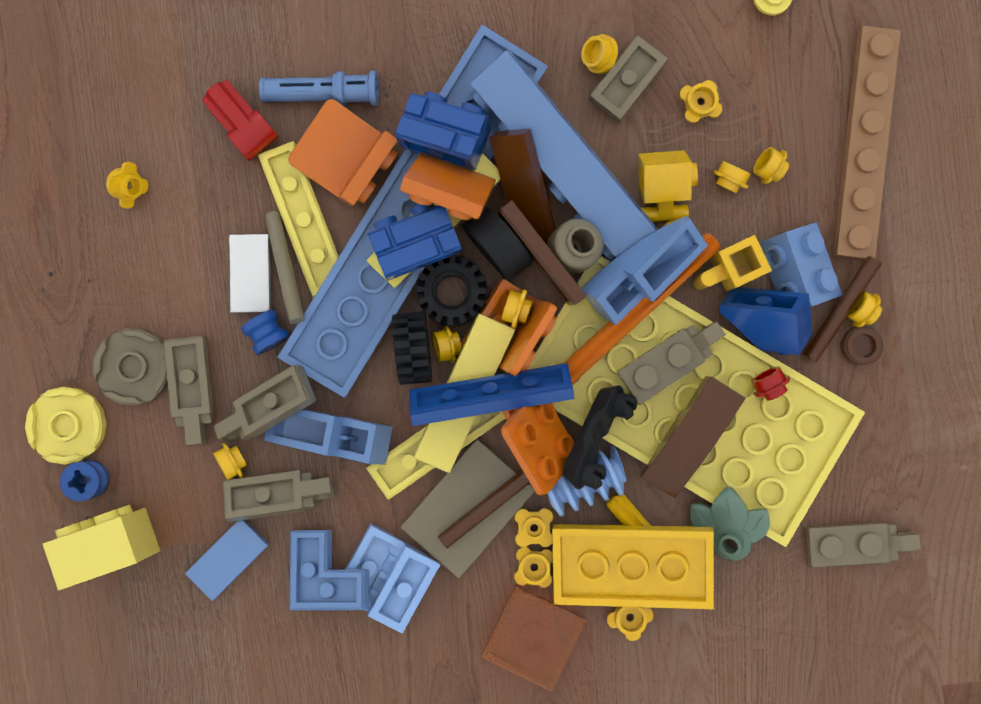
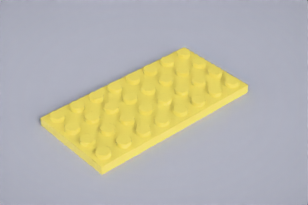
[527,256,865,547]

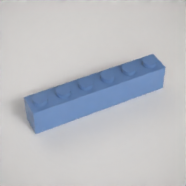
[470,50,659,262]

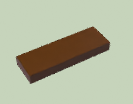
[489,129,556,245]
[498,200,586,306]

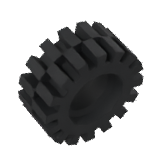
[416,255,487,327]
[392,311,432,385]

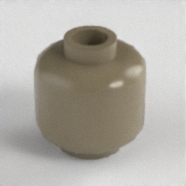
[547,219,604,275]

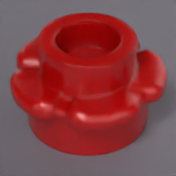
[751,366,790,401]

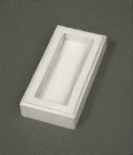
[229,234,272,313]

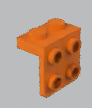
[288,99,398,206]
[461,278,557,376]
[501,403,574,495]

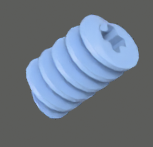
[547,445,627,517]

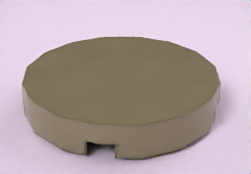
[92,328,168,405]

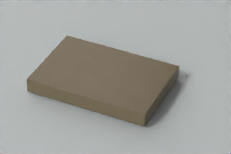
[400,438,535,579]

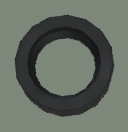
[462,205,533,282]

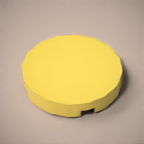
[25,387,107,465]

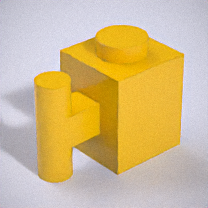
[638,150,698,222]
[692,235,772,291]

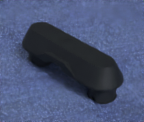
[563,385,638,490]

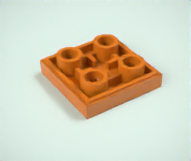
[400,152,496,220]

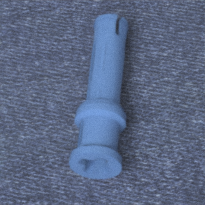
[259,70,379,107]

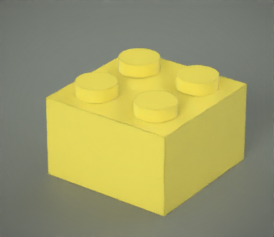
[43,505,160,591]

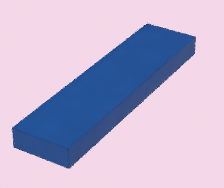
[409,363,575,426]

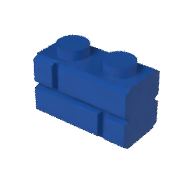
[395,92,491,171]
[367,203,462,281]

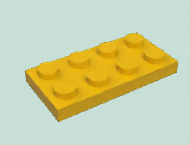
[552,524,714,609]

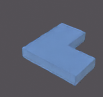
[290,530,369,610]

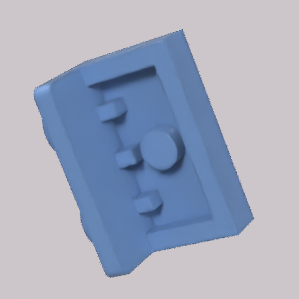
[759,222,842,307]

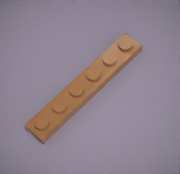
[832,26,901,260]

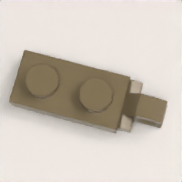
[617,321,726,405]
[164,335,214,446]
[213,365,316,442]
[223,470,335,522]
[805,521,921,568]

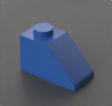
[719,287,812,355]

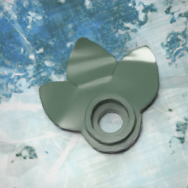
[690,486,770,561]

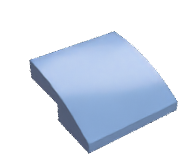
[345,522,440,634]

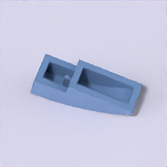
[581,216,708,325]
[264,408,393,465]

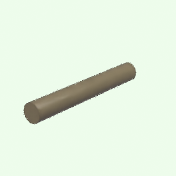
[265,211,305,324]

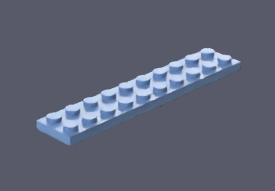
[277,25,548,398]

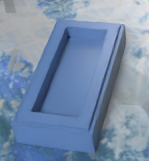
[185,520,270,601]

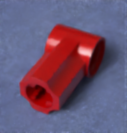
[202,79,279,161]

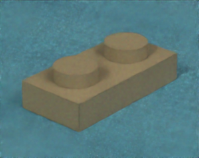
[589,35,668,123]

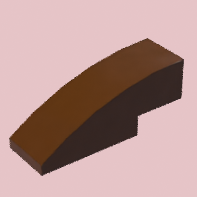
[640,376,746,498]

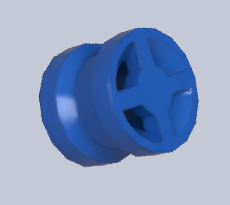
[240,309,290,355]
[60,460,110,501]

